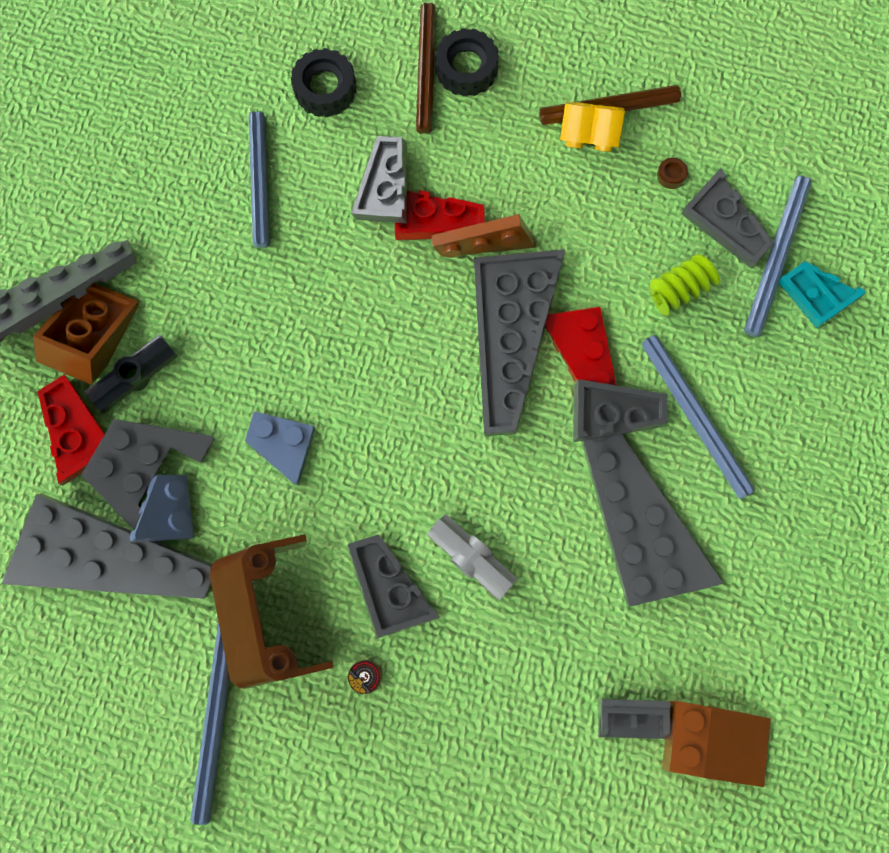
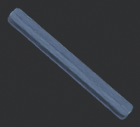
[249,111,270,248]

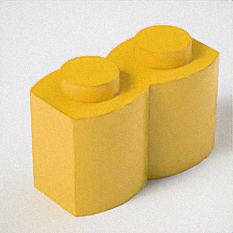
[560,101,625,152]

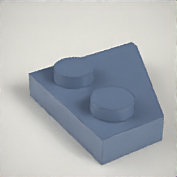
[245,411,315,486]
[129,475,194,542]

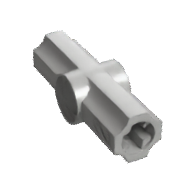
[427,514,518,600]

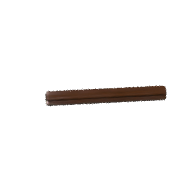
[416,3,436,134]
[539,85,681,125]

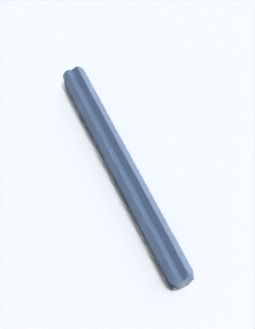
[744,175,812,337]
[642,335,755,499]
[190,622,230,825]

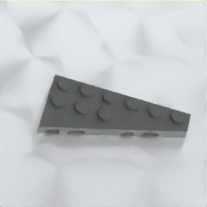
[0,240,137,346]
[474,249,565,436]
[581,434,724,608]
[1,493,212,599]

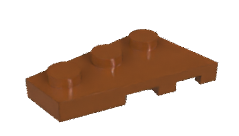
[432,214,536,258]

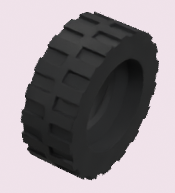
[435,28,499,97]
[291,48,357,117]

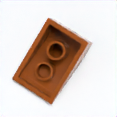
[33,283,139,385]
[662,701,771,787]

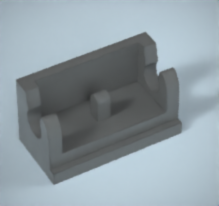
[598,699,670,739]

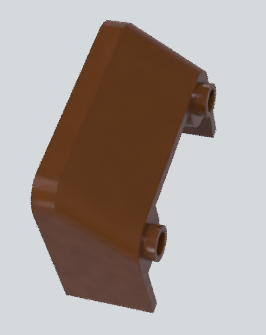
[210,534,334,689]

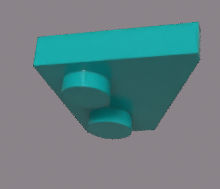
[779,261,866,328]

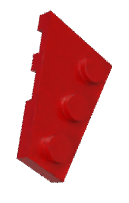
[395,190,485,240]
[545,307,617,386]
[37,374,105,486]

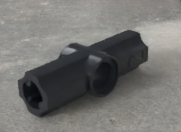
[85,334,178,414]

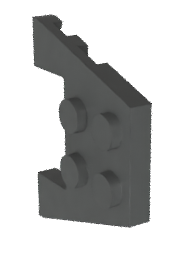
[81,419,215,530]

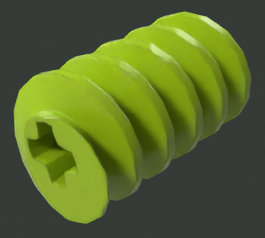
[649,254,720,316]

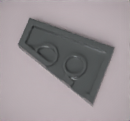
[681,168,773,269]

